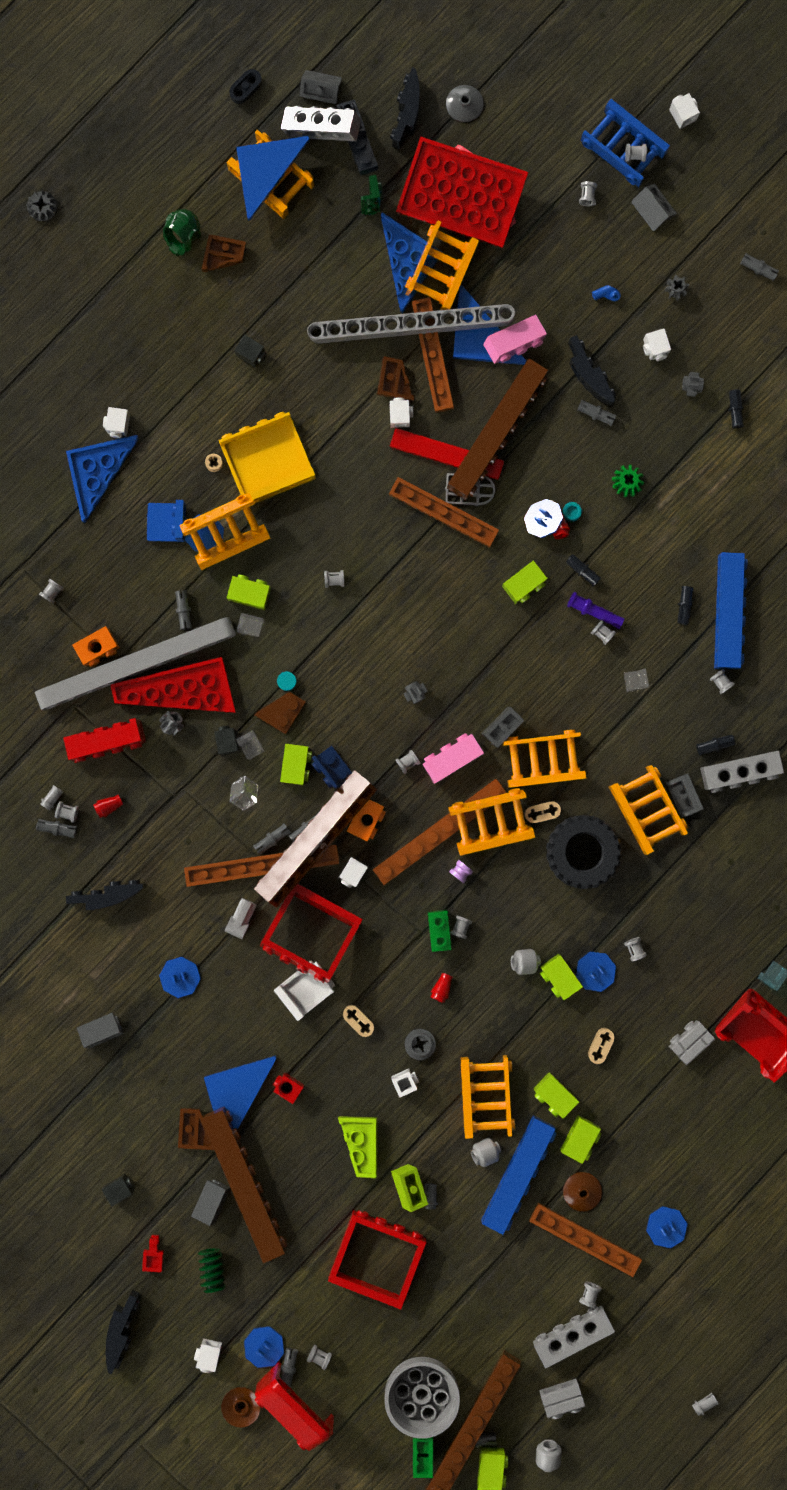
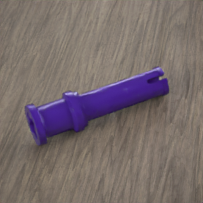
[566,592,625,629]

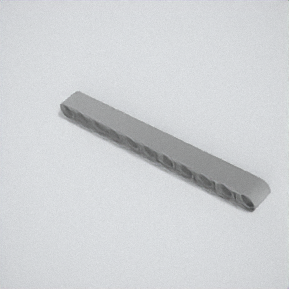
[307,304,515,344]
[35,617,236,711]

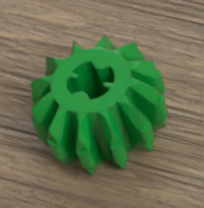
[611,465,644,498]

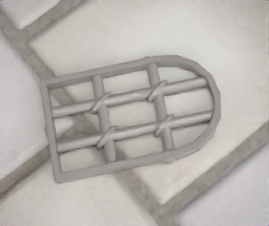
[445,473,495,506]

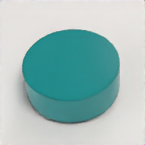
[562,502,582,522]
[277,671,296,691]

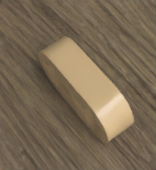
[524,802,561,823]
[343,1005,374,1037]
[588,1028,614,1064]

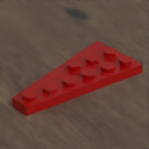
[110,657,236,713]

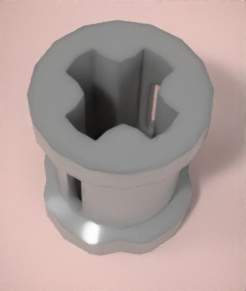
[625,144,647,162]
[579,181,597,206]
[324,570,344,588]
[39,579,64,604]
[591,620,616,645]
[710,669,735,694]
[395,750,421,774]
[55,802,79,823]
[450,915,472,939]
[624,937,647,961]
[579,1282,602,1308]
[307,1345,332,1370]

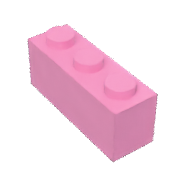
[483,315,547,364]
[422,733,484,784]

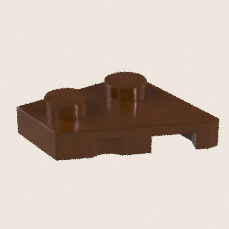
[202,234,247,272]
[377,356,414,402]
[255,692,306,734]
[178,1108,214,1150]

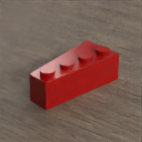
[63,718,146,763]

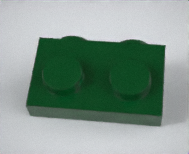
[361,175,383,215]

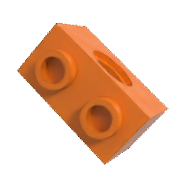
[72,626,120,667]
[347,800,386,842]

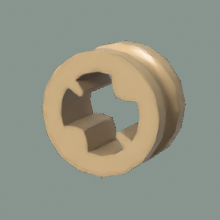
[205,454,223,472]

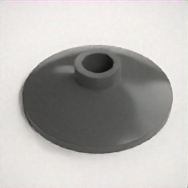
[446,85,483,123]

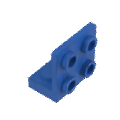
[147,500,186,542]

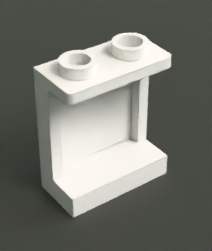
[274,960,335,1021]

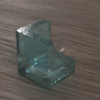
[757,961,787,991]

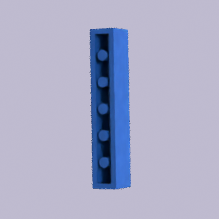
[714,552,747,670]
[481,1115,556,1235]

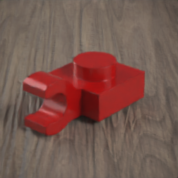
[142,1235,164,1272]

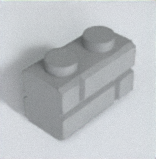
[669,1020,715,1065]
[539,1379,585,1419]

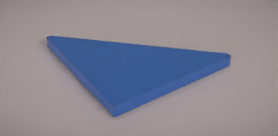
[236,136,309,221]
[381,212,443,313]
[453,285,526,365]
[66,435,139,523]
[204,1055,276,1129]

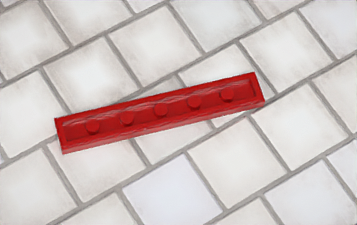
[390,428,504,480]

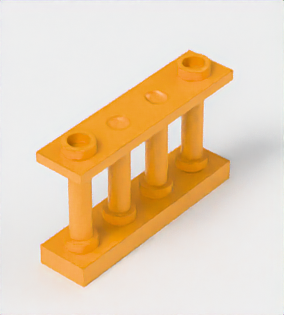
[227,130,314,219]
[405,220,479,310]
[180,493,270,570]
[503,730,586,788]
[609,765,688,855]
[448,788,535,856]
[460,1055,515,1139]

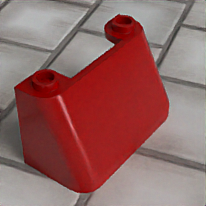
[715,989,787,1083]

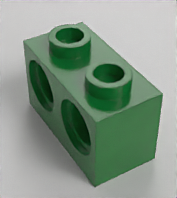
[428,910,451,952]
[413,1437,433,1478]

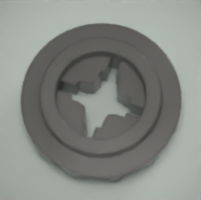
[26,190,57,221]
[405,1028,436,1060]

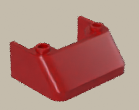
[255,1361,334,1451]

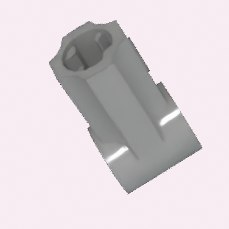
[225,898,257,939]

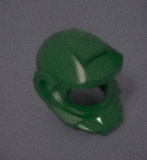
[163,209,201,256]

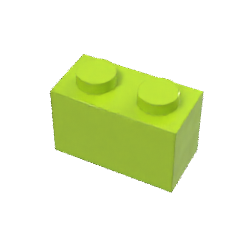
[502,560,548,604]
[227,574,271,610]
[280,744,312,785]
[540,954,583,1000]
[533,1072,579,1119]
[560,1115,601,1164]
[391,1164,428,1212]
[477,1446,508,1490]

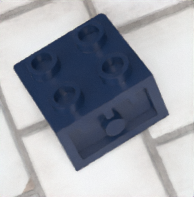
[312,745,352,790]

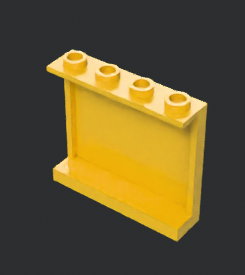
[218,412,316,503]

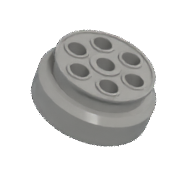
[385,1357,460,1438]

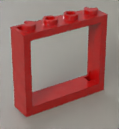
[260,884,363,983]
[328,1210,426,1309]

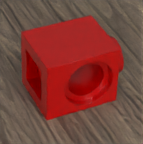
[273,1073,304,1104]

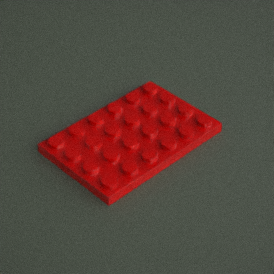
[396,136,529,248]

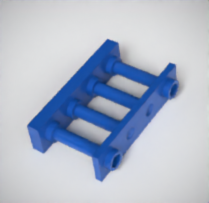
[580,99,670,187]

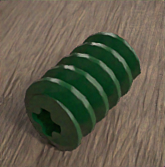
[198,1248,225,1293]

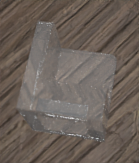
[237,613,265,637]
[624,668,649,692]
[236,730,265,760]
[229,776,258,811]

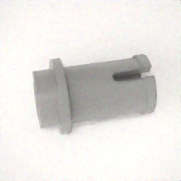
[40,785,63,810]
[692,1392,718,1416]

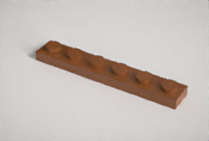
[412,297,454,413]
[389,477,499,548]
[529,1203,642,1277]

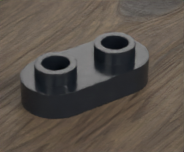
[229,69,262,104]

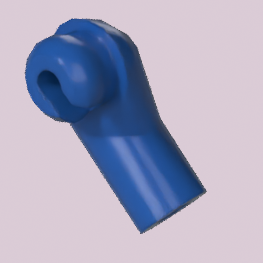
[592,285,621,301]

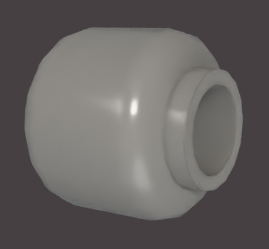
[511,949,541,975]
[471,1138,501,1167]
[536,1439,562,1472]

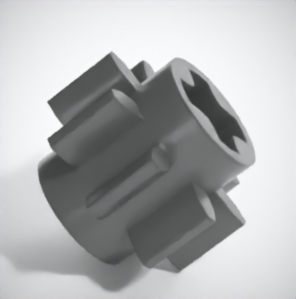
[664,275,689,301]
[682,372,704,397]
[404,681,427,704]
[159,711,184,735]

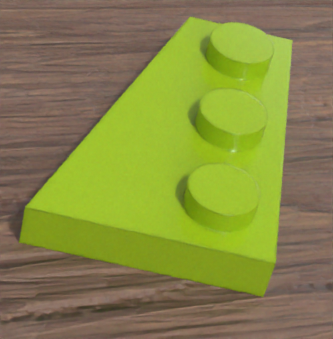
[338,1116,377,1178]

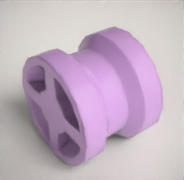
[449,860,473,883]

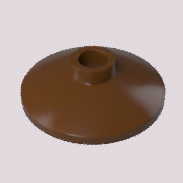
[563,1172,602,1211]
[221,1387,261,1428]

